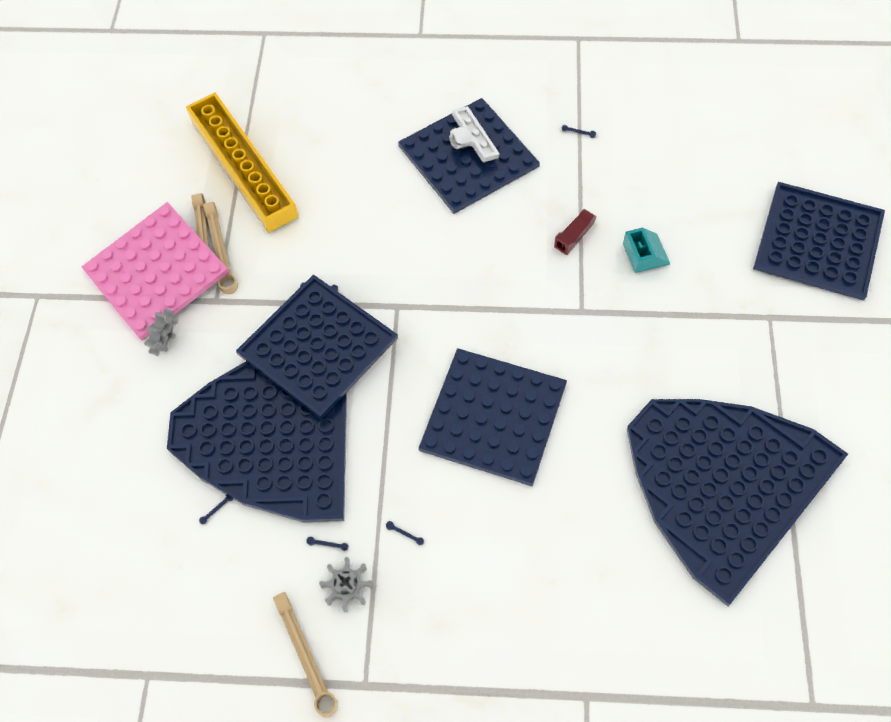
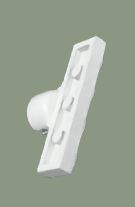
[449,106,499,162]

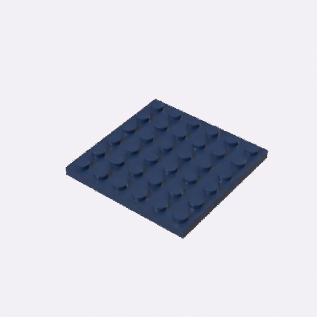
[398,98,540,214]
[753,181,885,301]
[236,274,398,419]
[418,348,567,487]

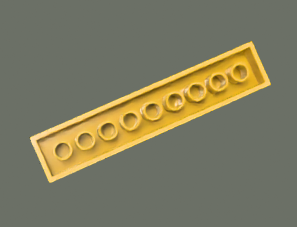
[185,92,299,233]

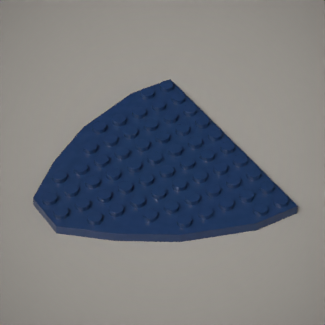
[166,362,347,523]
[626,399,848,607]

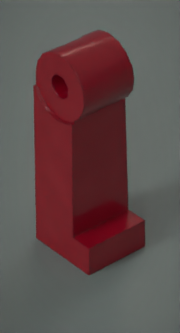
[554,209,596,255]

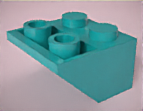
[623,227,670,273]

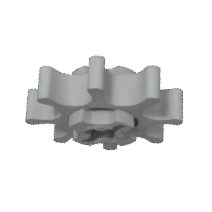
[144,308,178,356]
[319,557,373,613]

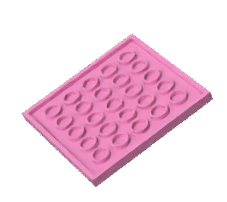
[82,202,229,341]

